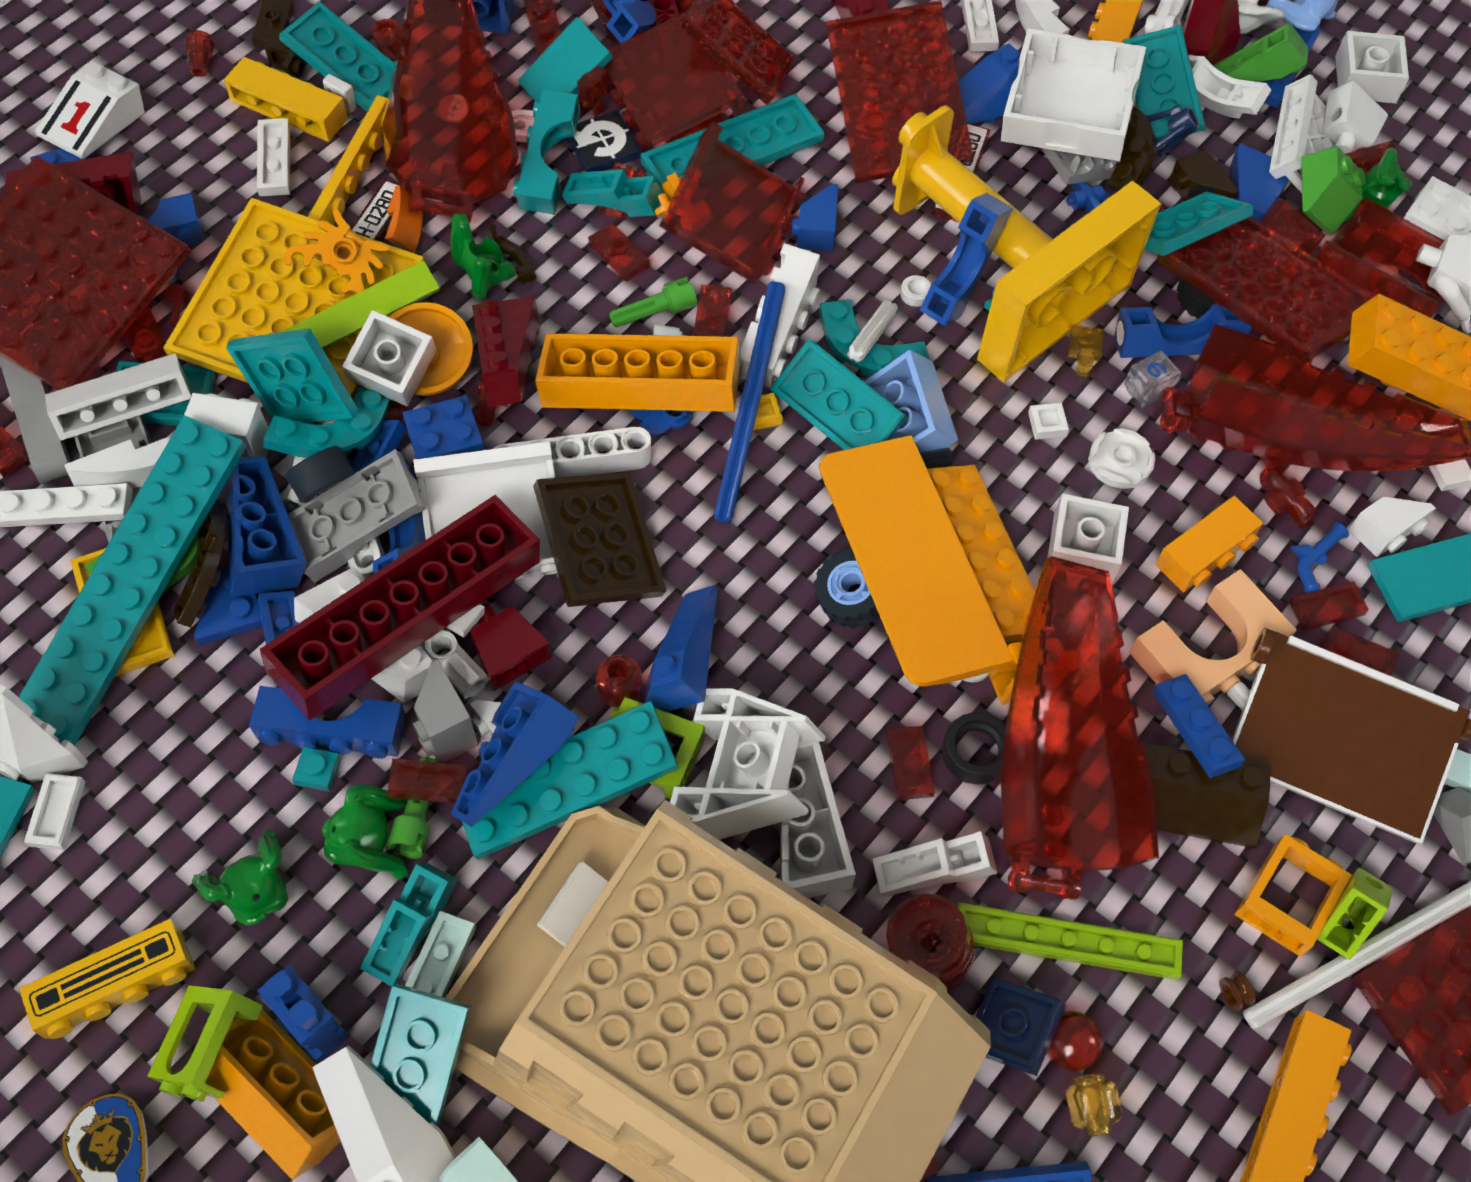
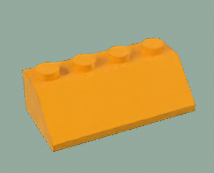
[205,1009,341,1180]

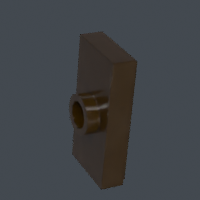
[252,0,294,47]

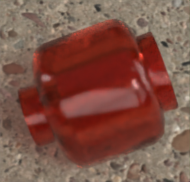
[595,655,643,708]

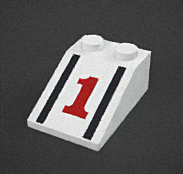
[35,61,145,159]

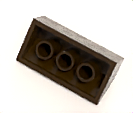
[1110,739,1271,848]

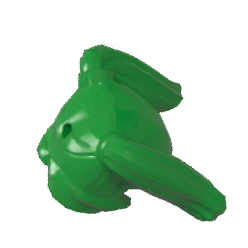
[1344,148,1414,222]
[450,213,515,301]
[322,784,408,880]
[191,830,288,925]

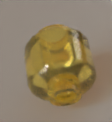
[1066,1074,1123,1136]

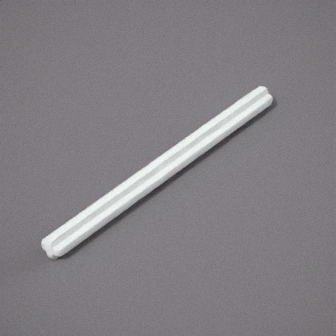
[1243,881,1471,1029]

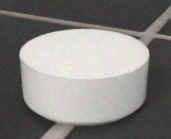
[900,275,931,307]

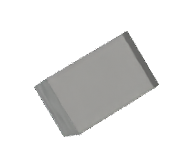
[1433,787,1471,865]

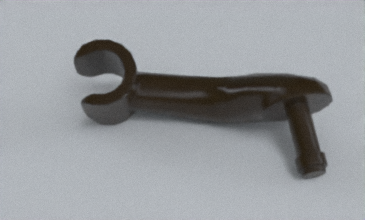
[488,224,537,285]

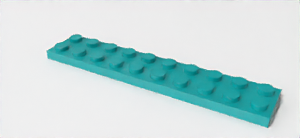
[18,415,247,746]

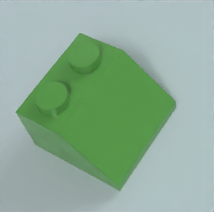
[1302,146,1366,235]

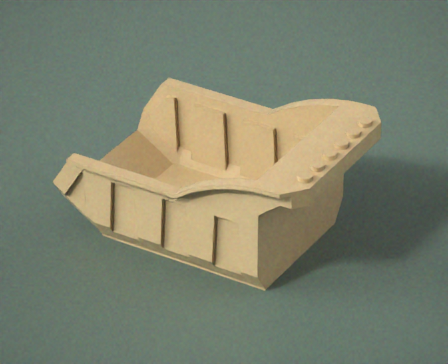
[445,800,991,1182]

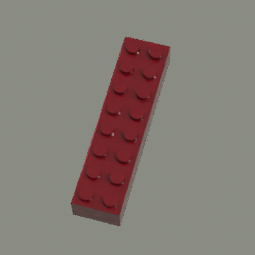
[260,495,540,721]

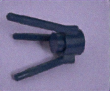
[1146,105,1199,156]

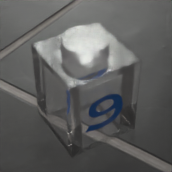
[1124,350,1181,407]

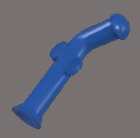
[1290,522,1349,594]

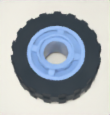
[814,548,880,628]

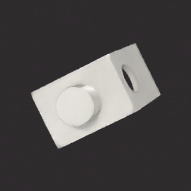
[1323,80,1388,156]

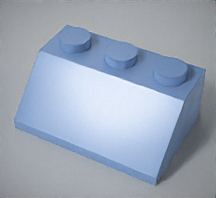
[864,350,958,453]

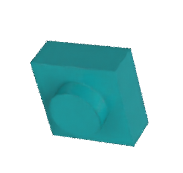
[292,747,341,792]

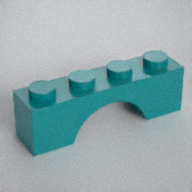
[513,89,581,215]

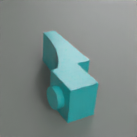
[562,169,664,217]
[360,862,458,987]

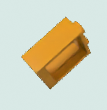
[1234,834,1352,957]

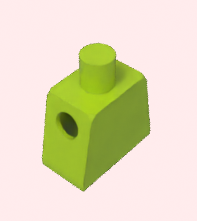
[1317,868,1393,960]

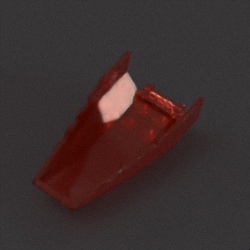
[383,0,519,223]
[1160,324,1471,471]
[1000,556,1159,900]

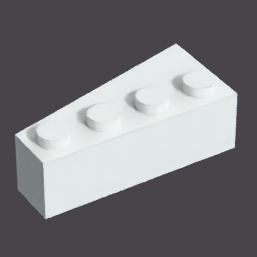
[739,243,820,388]
[294,566,432,703]
[780,741,856,898]

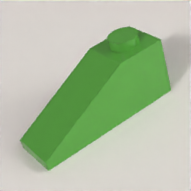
[1213,22,1308,82]

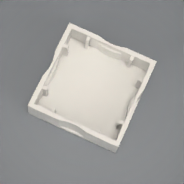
[1001,28,1146,161]

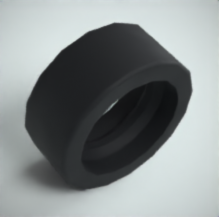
[942,712,1013,785]

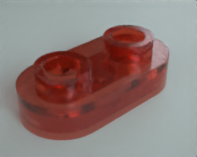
[372,19,413,67]

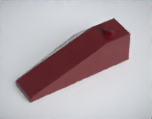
[1182,0,1240,65]

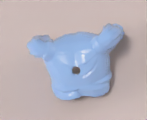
[1266,0,1338,32]

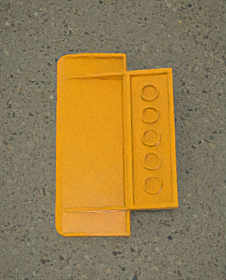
[819,435,1053,686]

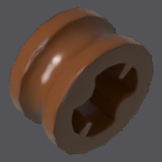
[1219,972,1256,1012]

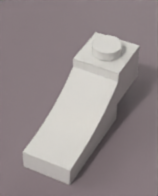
[873,831,998,897]

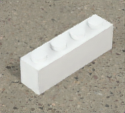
[45,353,191,441]

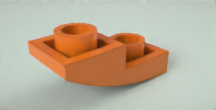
[385,185,423,253]

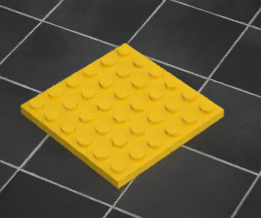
[163,198,424,400]

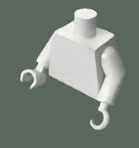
[1416,232,1471,333]

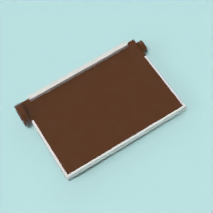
[1231,627,1471,844]

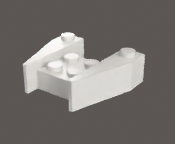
[670,688,826,840]

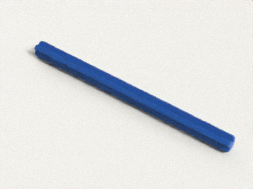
[714,281,785,523]

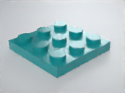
[226,329,358,423]

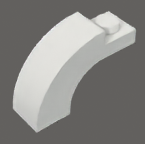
[1188,55,1271,119]

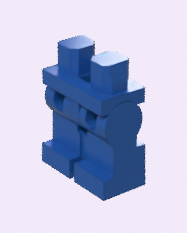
[257,964,349,1064]

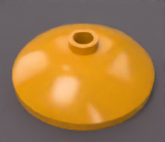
[389,302,473,396]

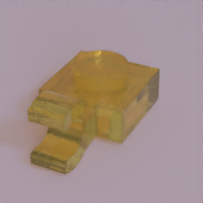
[1068,325,1103,378]

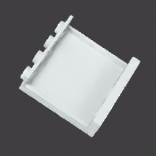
[413,441,558,580]

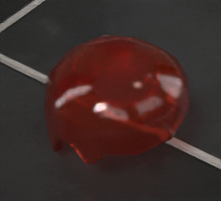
[1047,1010,1103,1072]

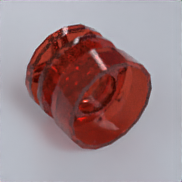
[886,893,976,987]

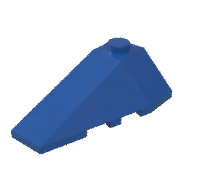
[923,43,1021,134]
[643,585,718,712]
[451,681,579,827]

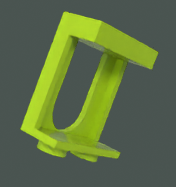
[609,697,705,799]
[147,985,263,1102]

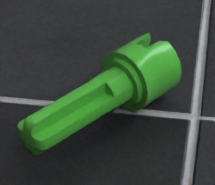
[609,276,698,327]
[386,757,439,859]

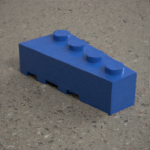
[225,456,307,597]

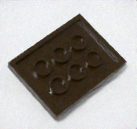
[533,472,667,607]

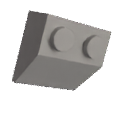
[413,659,478,765]

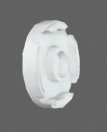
[1088,428,1156,489]

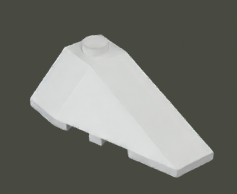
[0,684,88,783]
[312,1045,457,1182]

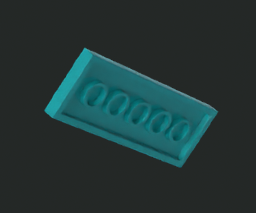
[640,94,825,193]
[452,701,680,860]

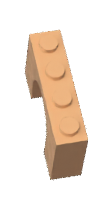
[1129,569,1297,705]

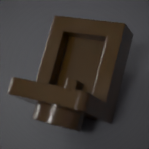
[264,37,306,79]

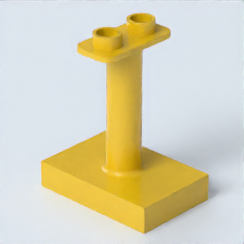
[892,105,1161,383]

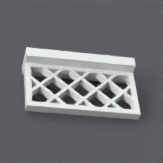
[1269,74,1336,193]

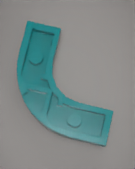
[819,299,930,377]
[263,387,391,458]

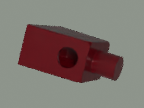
[470,603,551,691]

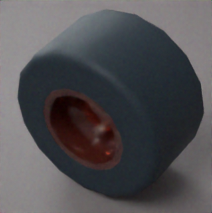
[285,445,355,503]

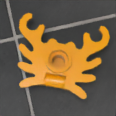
[284,209,389,294]

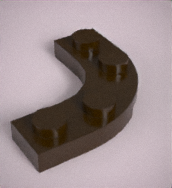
[1107,106,1157,191]
[174,499,231,628]

